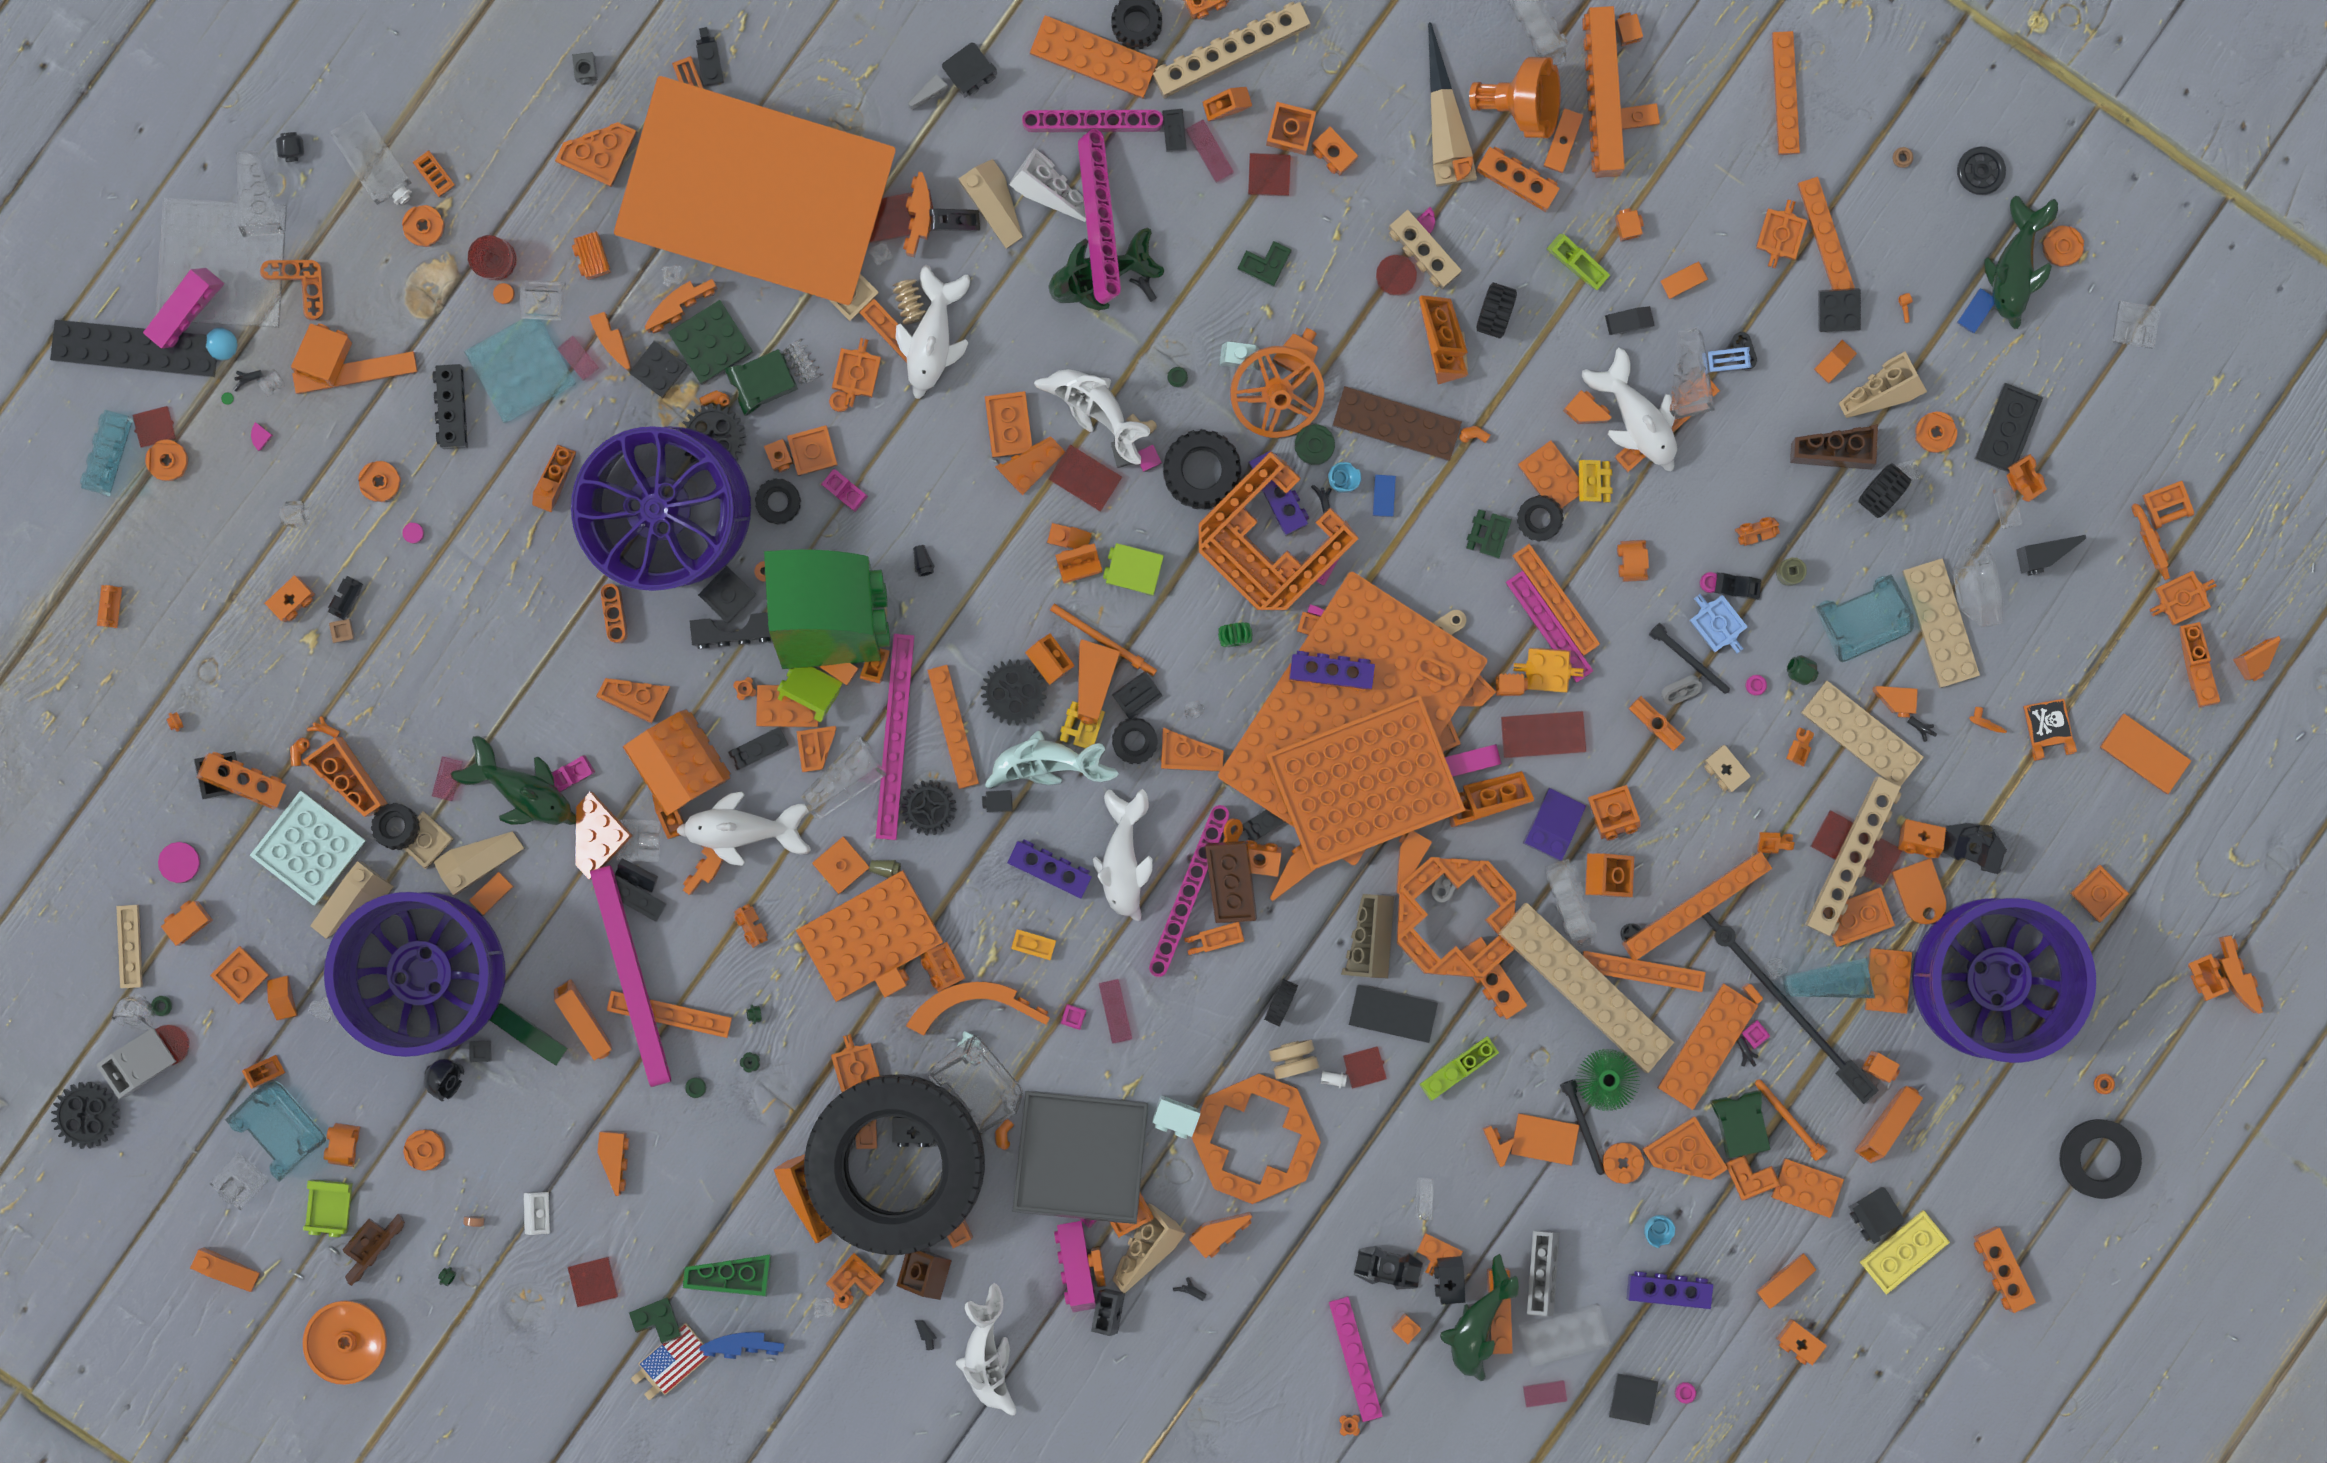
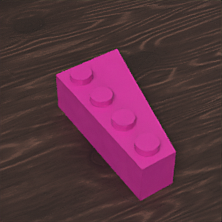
[143,268,225,349]
[1054,1221,1096,1312]

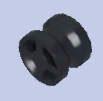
[1620,923,1641,941]

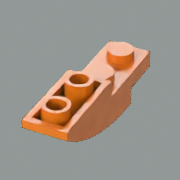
[903,172,931,258]
[645,279,718,334]
[2179,622,2220,708]
[683,846,724,895]
[2217,935,2264,1014]

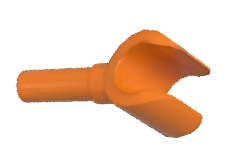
[1898,293,1913,323]

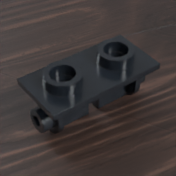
[328,576,363,620]

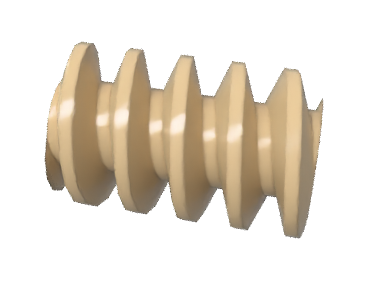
[892,279,926,325]

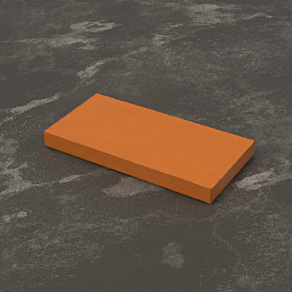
[2100,713,2191,794]

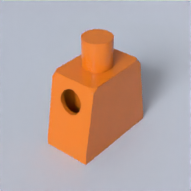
[1272,328,1318,380]

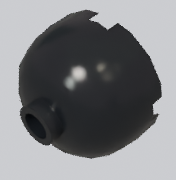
[424,1059,464,1101]

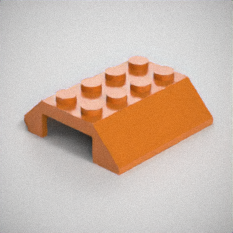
[623,709,731,816]

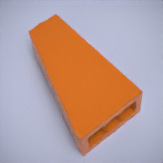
[1077,639,1120,725]
[554,979,612,1061]
[1855,1086,1923,1163]

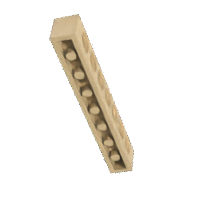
[1153,2,1311,99]
[1805,776,1901,936]

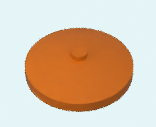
[303,1300,387,1385]

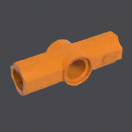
[1628,696,1686,751]

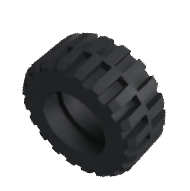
[1163,429,1241,510]

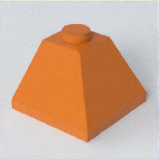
[2233,636,2281,681]

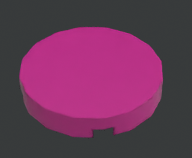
[158,842,201,883]

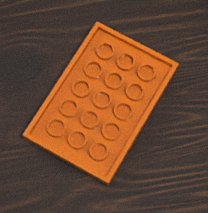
[795,870,944,1002]

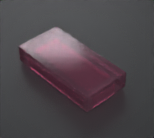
[557,336,599,381]
[432,756,463,801]
[1523,1380,1567,1408]

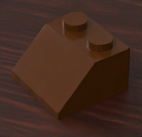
[896,1250,952,1300]

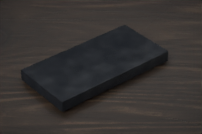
[1974,383,2043,473]
[1348,985,1438,1043]

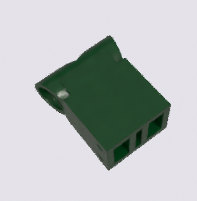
[724,349,798,416]
[1710,1090,1770,1158]

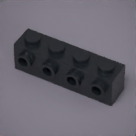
[432,364,468,449]

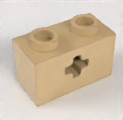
[1703,745,1751,793]

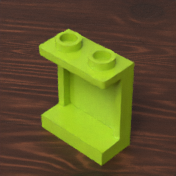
[1103,543,1164,596]
[777,667,843,722]
[303,1179,353,1237]

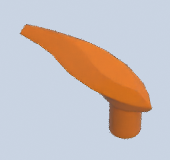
[1969,707,2007,733]

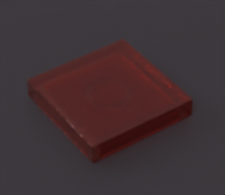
[1248,153,1291,196]
[568,1256,618,1307]

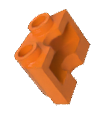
[2007,454,2047,502]
[1617,540,1649,582]
[2188,954,2230,1001]
[324,1123,360,1167]

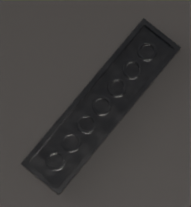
[50,320,217,378]

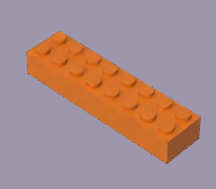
[1582,6,1625,178]

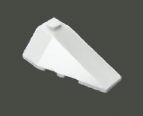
[1009,148,1086,222]

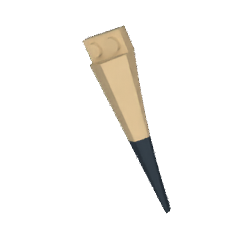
[1428,22,1477,187]

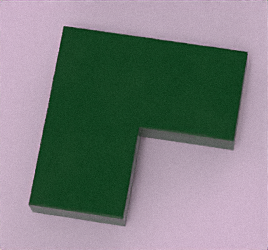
[1237,241,1292,287]

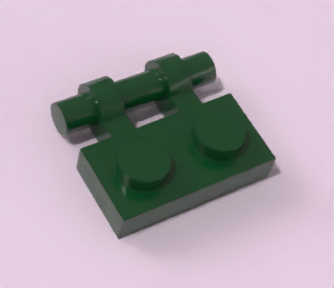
[1466,509,1512,559]

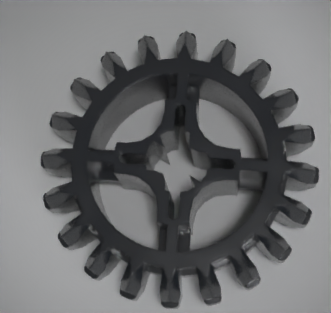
[901,780,957,836]

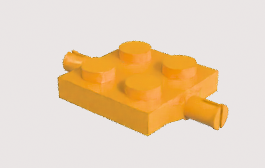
[1513,647,1584,693]

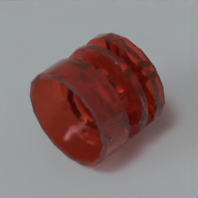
[468,235,517,281]

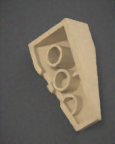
[958,159,1023,249]
[1839,351,1927,418]
[433,831,525,895]
[310,861,394,939]
[1112,1203,1186,1293]

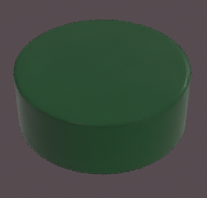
[685,1077,707,1098]

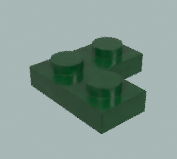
[629,1297,682,1344]

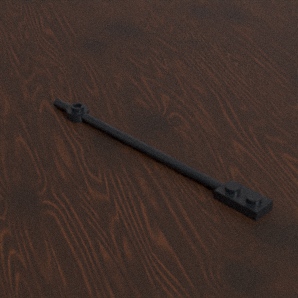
[1702,912,1879,1104]

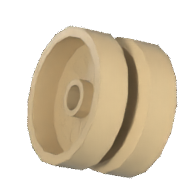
[1269,1039,1319,1079]

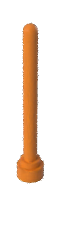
[1755,1079,1828,1161]

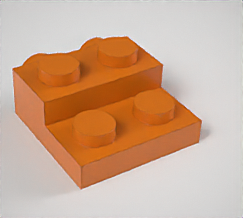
[1588,785,1640,841]

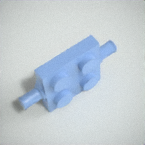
[1689,593,1747,654]

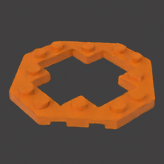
[1397,857,1516,978]
[1191,1073,1321,1204]

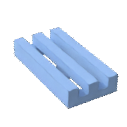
[1708,347,1752,372]

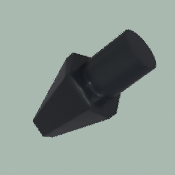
[915,1320,937,1350]

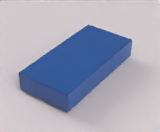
[1957,288,1994,334]
[1373,475,1396,517]

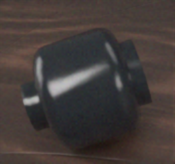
[276,132,304,162]

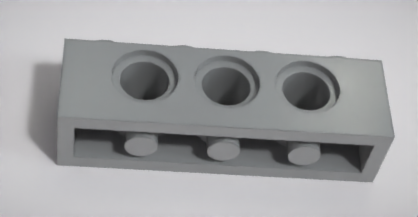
[1527,1231,1560,1316]

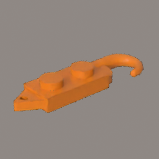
[2131,503,2170,580]

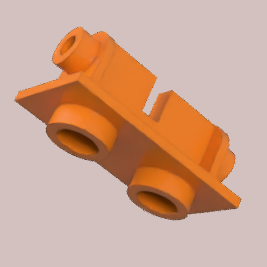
[1735,517,1780,546]
[97,585,122,628]
[734,904,768,948]

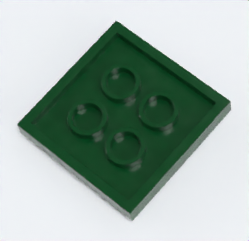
[668,300,753,385]

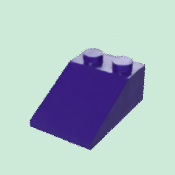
[1523,788,1586,861]

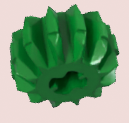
[1218,622,1253,647]

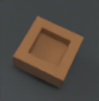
[329,619,354,643]

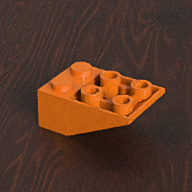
[1189,1212,1252,1258]

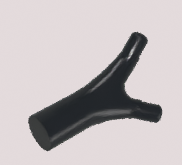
[1129,277,1157,302]
[234,370,263,392]
[1311,485,1332,514]
[1907,716,1937,742]
[1737,1037,1758,1067]
[1173,1277,1206,1301]

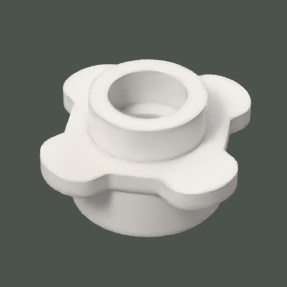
[392,186,412,205]

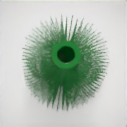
[1575,1049,1640,1111]

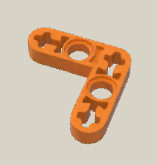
[260,260,323,320]

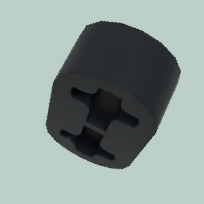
[1731,332,1757,371]

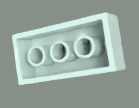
[1153,1095,1201,1139]

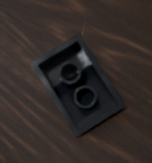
[2016,535,2086,576]

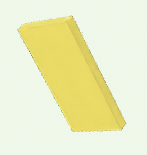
[1859,1210,1950,1295]

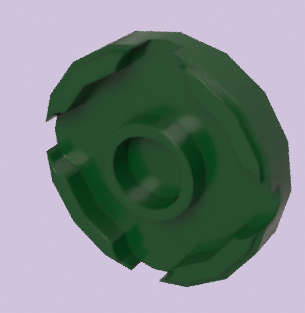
[1294,424,1335,465]

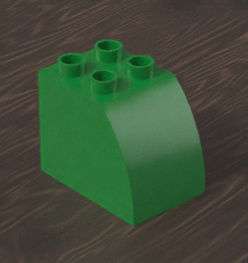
[764,549,890,669]

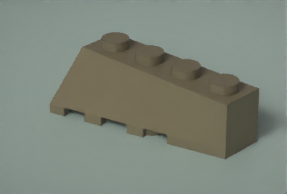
[1341,894,1394,979]

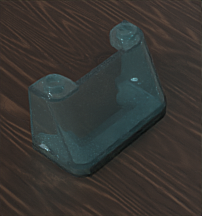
[1816,574,1914,662]
[225,1080,326,1182]

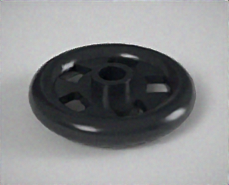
[1957,146,2006,195]

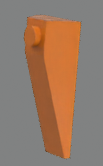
[773,1154,832,1243]

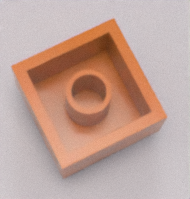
[1266,102,1316,155]
[1585,853,1634,897]

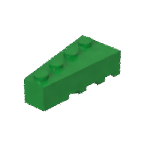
[683,1254,772,1297]

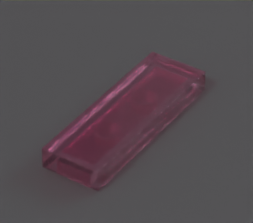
[1185,119,1234,183]
[1099,979,1132,1044]

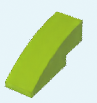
[1547,234,1610,290]

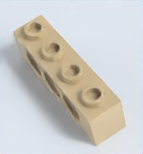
[1388,210,1462,290]

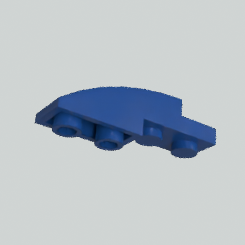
[699,1332,784,1359]

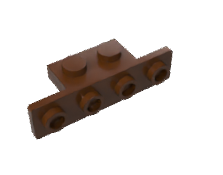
[342,1214,405,1286]

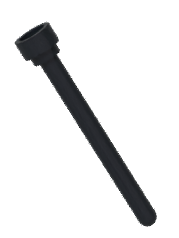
[1649,623,1730,694]
[1560,1079,1605,1175]

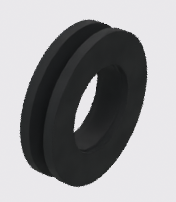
[2059,1119,2142,1199]

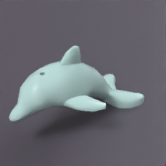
[985,731,1119,788]

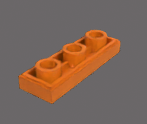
[1543,108,1583,173]

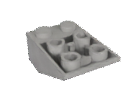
[96,1027,176,1099]

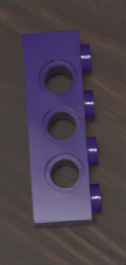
[1248,451,1309,536]
[1289,651,1375,690]
[1007,839,1092,899]
[1626,1271,1713,1309]

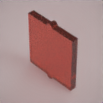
[132,406,176,448]
[1343,1046,1387,1089]

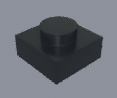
[469,1041,492,1062]

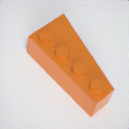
[302,737,388,817]

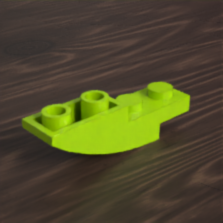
[1419,1036,1499,1101]

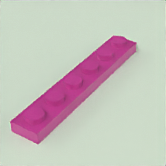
[1505,570,1593,683]
[1329,1296,1383,1422]

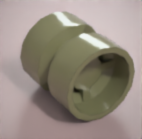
[1776,557,1807,586]

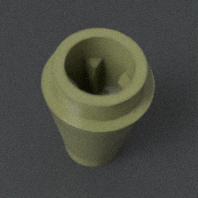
[869,860,901,878]

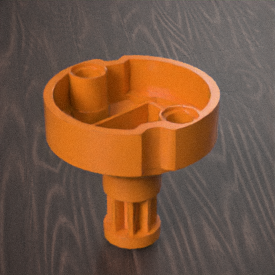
[1469,57,1561,138]

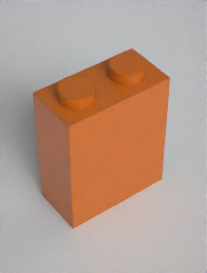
[291,323,352,387]

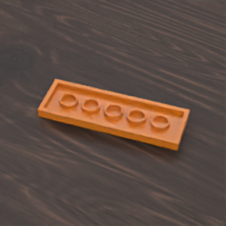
[1030,15,1158,99]
[1657,983,1758,1110]

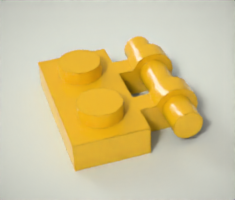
[1579,460,1613,503]
[1060,701,1105,748]

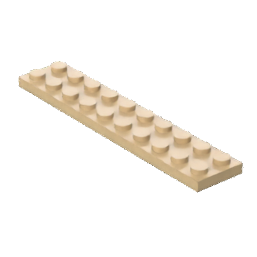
[1498,903,1674,1073]

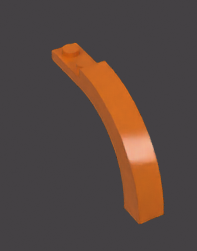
[906,981,1050,1036]

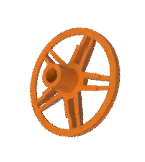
[1230,346,1324,438]

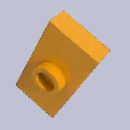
[1011,929,1056,960]

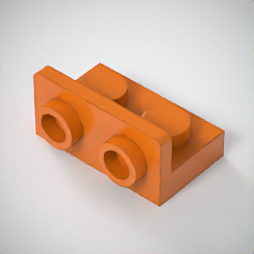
[920,942,965,992]

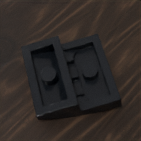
[1609,1374,1658,1425]

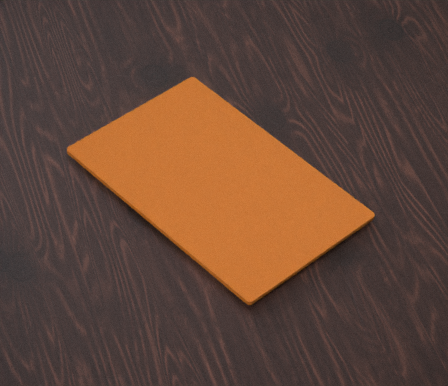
[614,76,896,305]
[1218,572,1487,865]

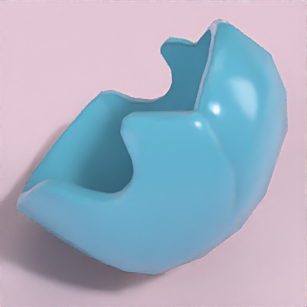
[206,327,238,360]
[1328,462,1361,493]
[1644,1215,1675,1248]

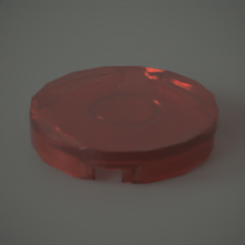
[1376,254,1417,296]
[155,1025,189,1065]

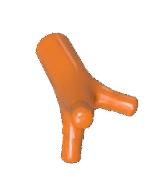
[307,716,340,737]

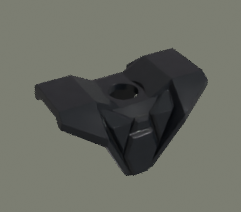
[1942,823,2007,874]
[1354,1246,1423,1290]

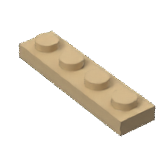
[116,905,143,988]

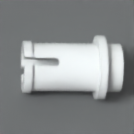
[1321,1071,1347,1089]

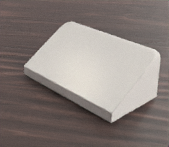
[524,1192,550,1235]

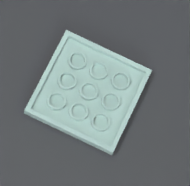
[250,790,366,906]

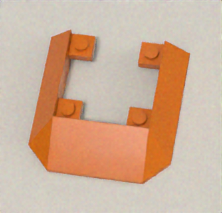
[1199,451,1359,610]

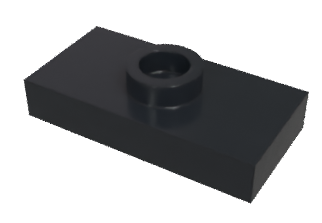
[1162,109,1187,152]
[615,859,658,893]

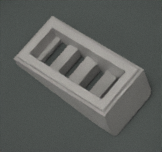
[908,74,948,110]

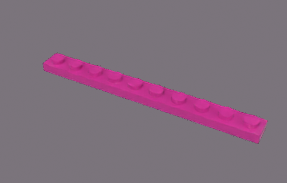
[876,634,915,840]

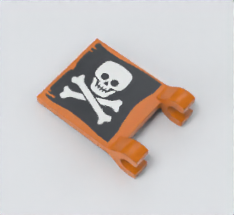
[2023,699,2077,761]

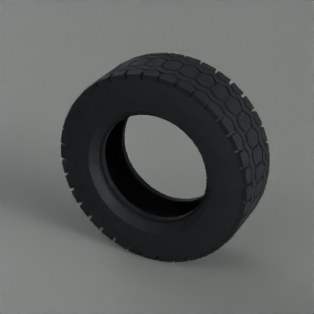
[804,1074,985,1255]

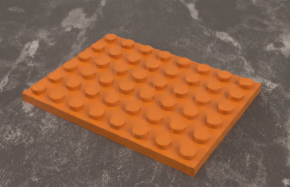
[1266,695,1465,870]

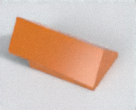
[1419,295,1468,385]
[1449,771,1534,827]

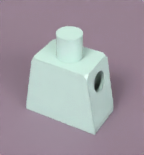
[1219,342,1260,370]

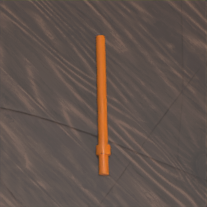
[1050,603,1157,676]

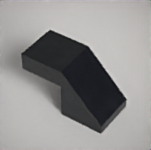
[1605,306,1655,335]
[1715,572,1761,600]

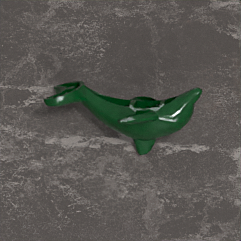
[1984,196,2058,329]
[1048,228,1164,311]
[451,736,576,825]
[1440,1254,1519,1381]

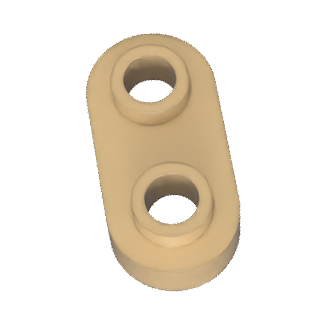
[1433,610,1466,635]

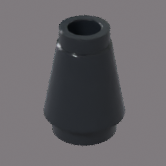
[913,545,935,577]

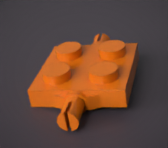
[1756,200,1807,269]
[832,338,881,407]
[2149,571,2217,625]
[831,1034,880,1092]

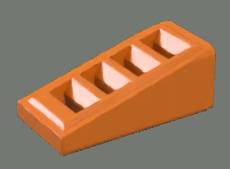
[413,151,455,197]

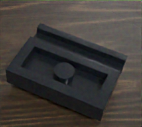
[1112,671,1163,719]

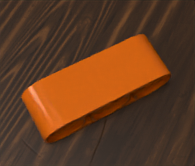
[601,584,628,644]

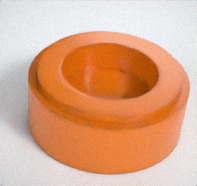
[493,283,515,304]
[829,391,850,412]

